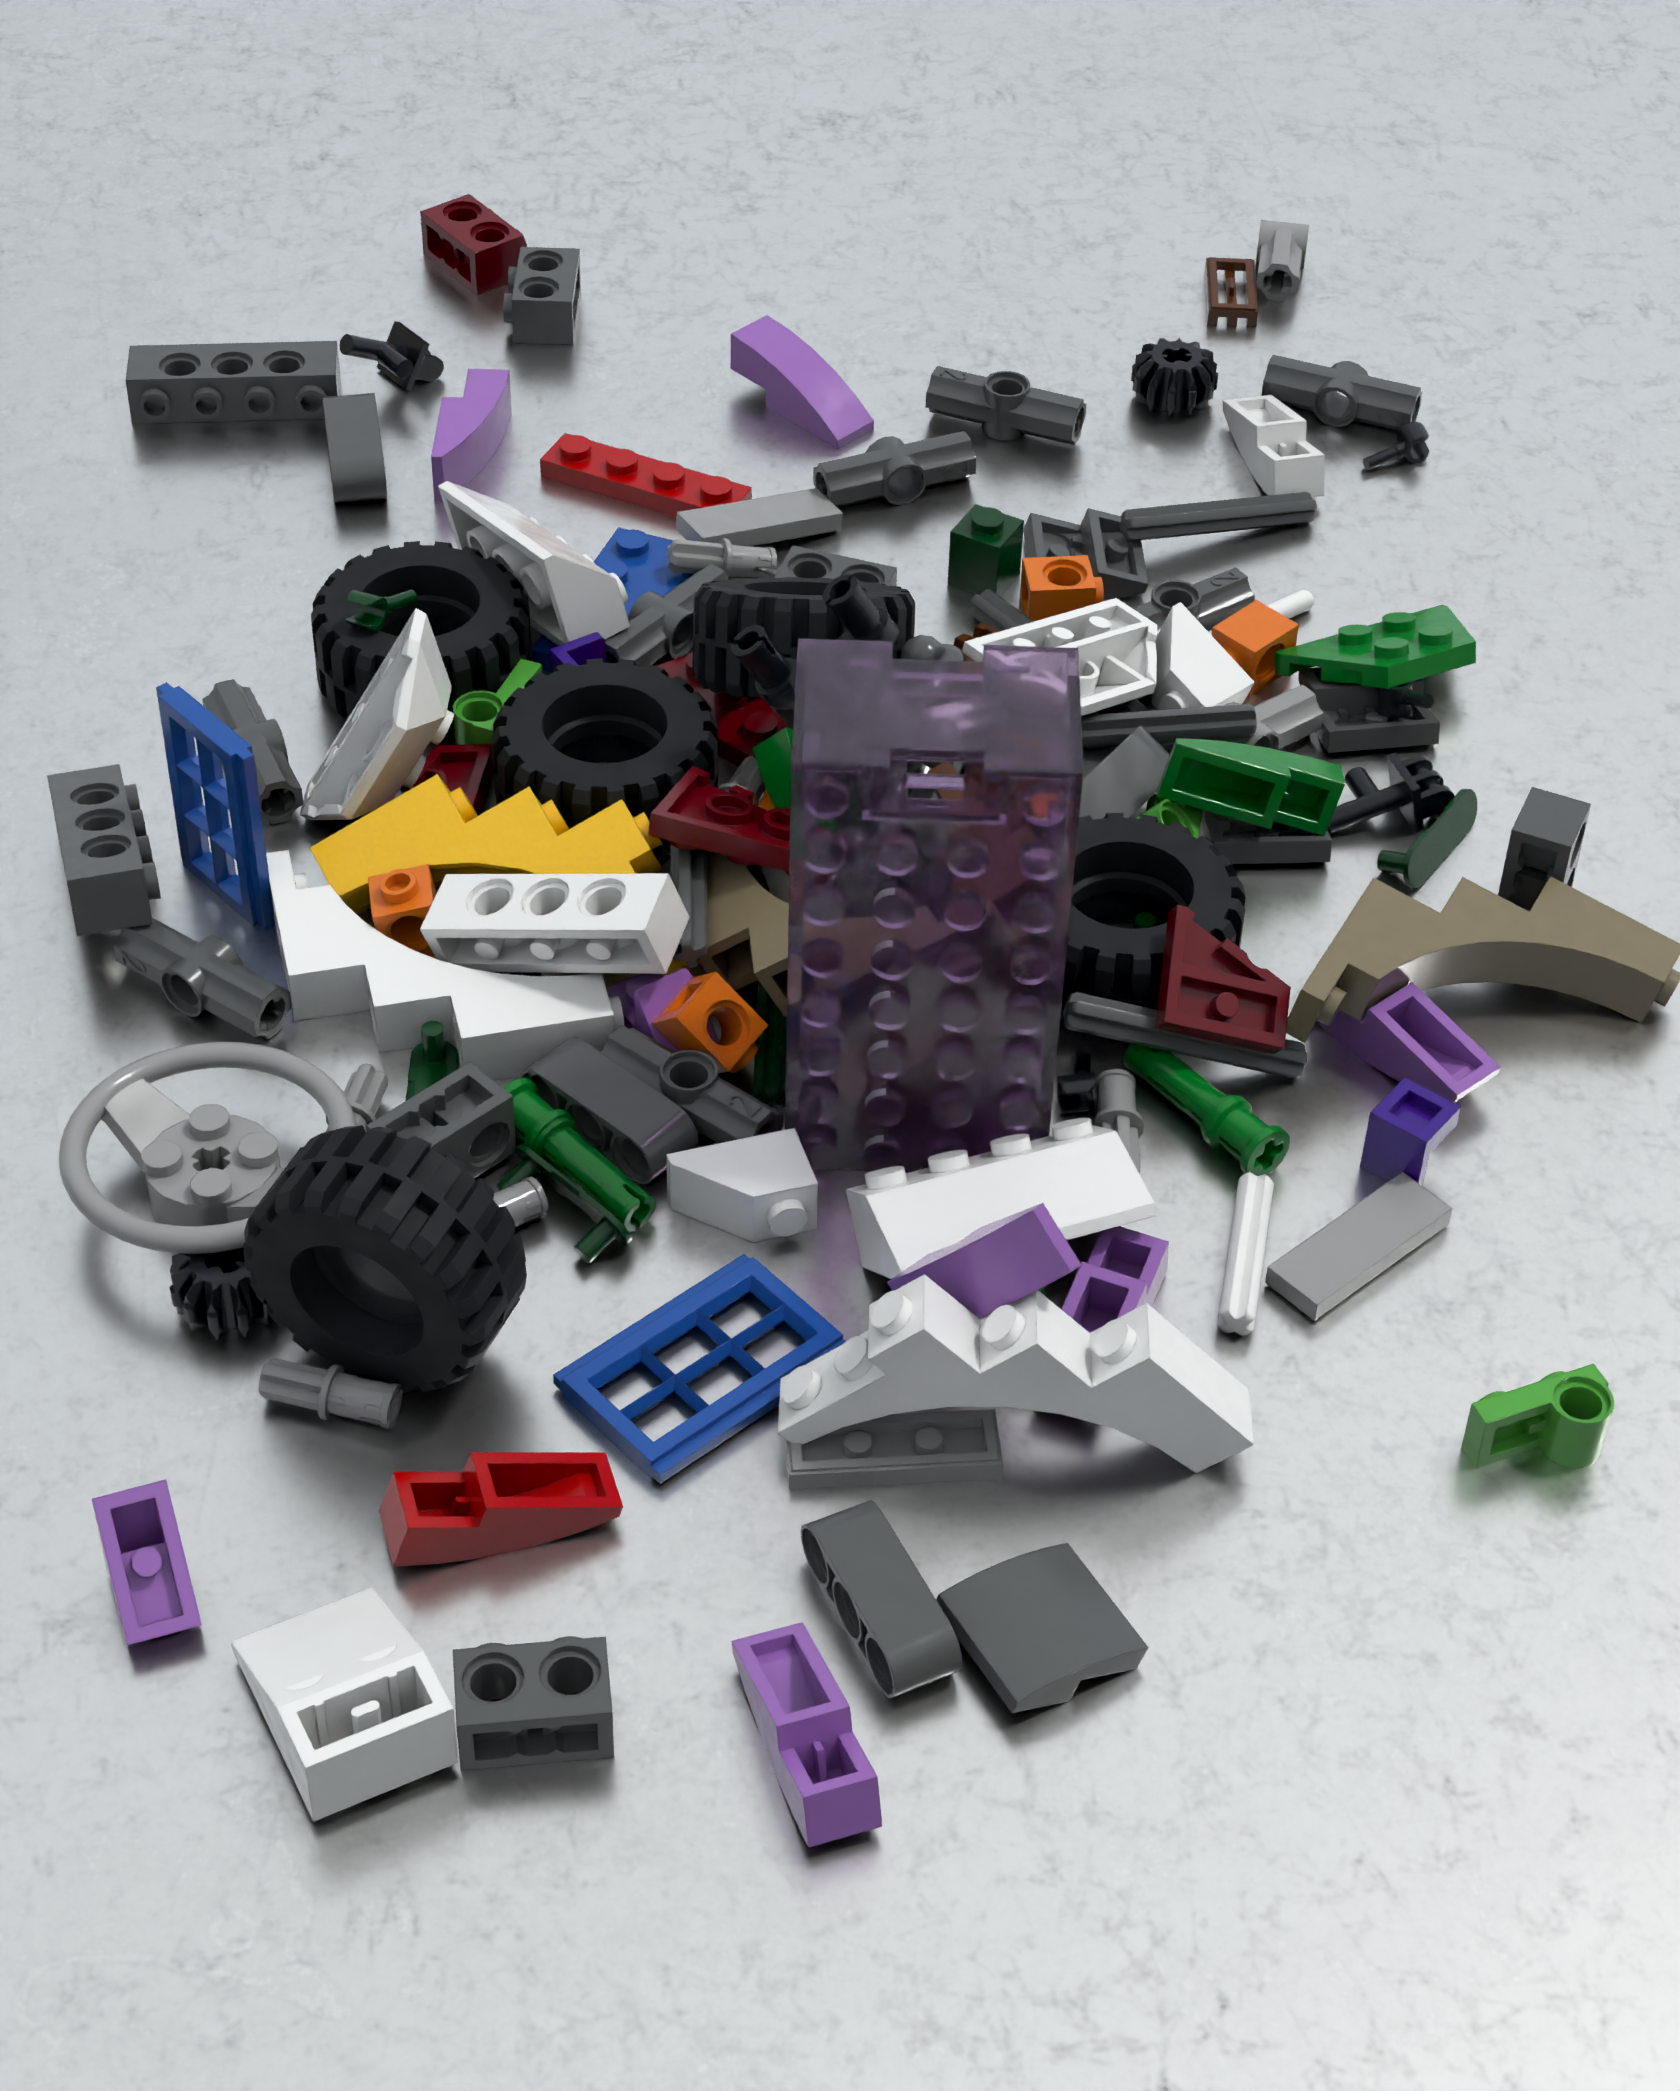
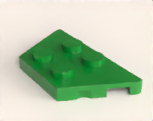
[1274,605,1476,689]

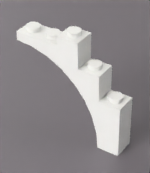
[778,1274,1254,1473]

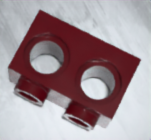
[420,194,527,296]

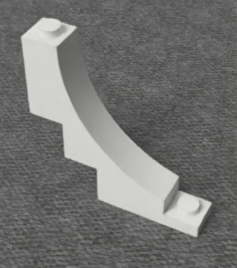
[266,850,625,1080]

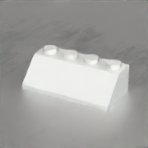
[438,481,630,646]
[846,1118,1157,1279]

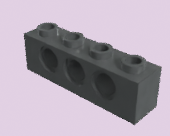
[126,341,341,424]
[47,764,161,936]

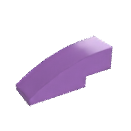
[730,315,874,449]
[431,369,512,501]
[1318,982,1501,1103]
[887,1203,1081,1319]
[1061,1226,1169,1333]
[731,1622,882,1848]

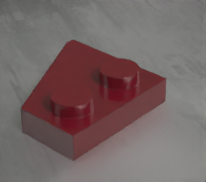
[1155,905,1291,1054]

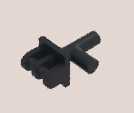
[339,321,444,390]
[1327,753,1454,834]

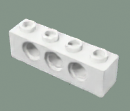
[420,873,690,974]

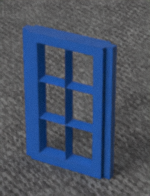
[156,682,275,930]
[553,1254,846,1484]

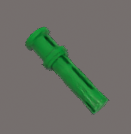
[1123,1043,1290,1176]
[503,1077,656,1232]

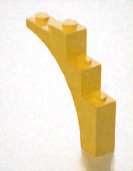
[310,774,696,977]

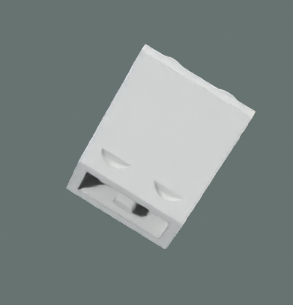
[231,1587,459,1822]

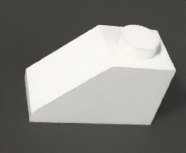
[1152,602,1255,710]
[667,1128,818,1243]

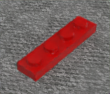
[540,433,752,517]

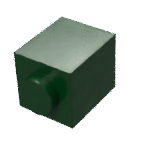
[947,504,1024,596]

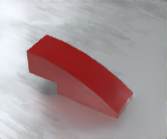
[379,1452,623,1566]

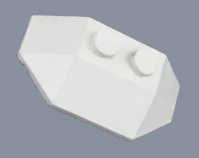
[962,598,1157,718]
[300,608,454,820]

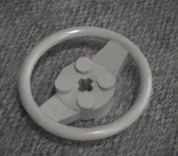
[59,1042,357,1254]

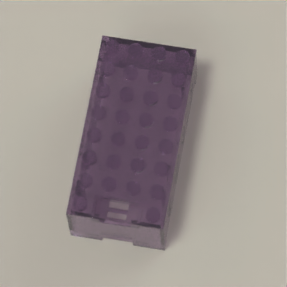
[785,638,1083,1172]

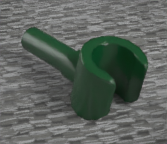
[345,589,417,631]

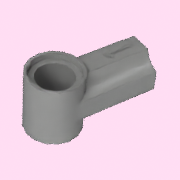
[1256,220,1309,301]
[1216,685,1324,750]

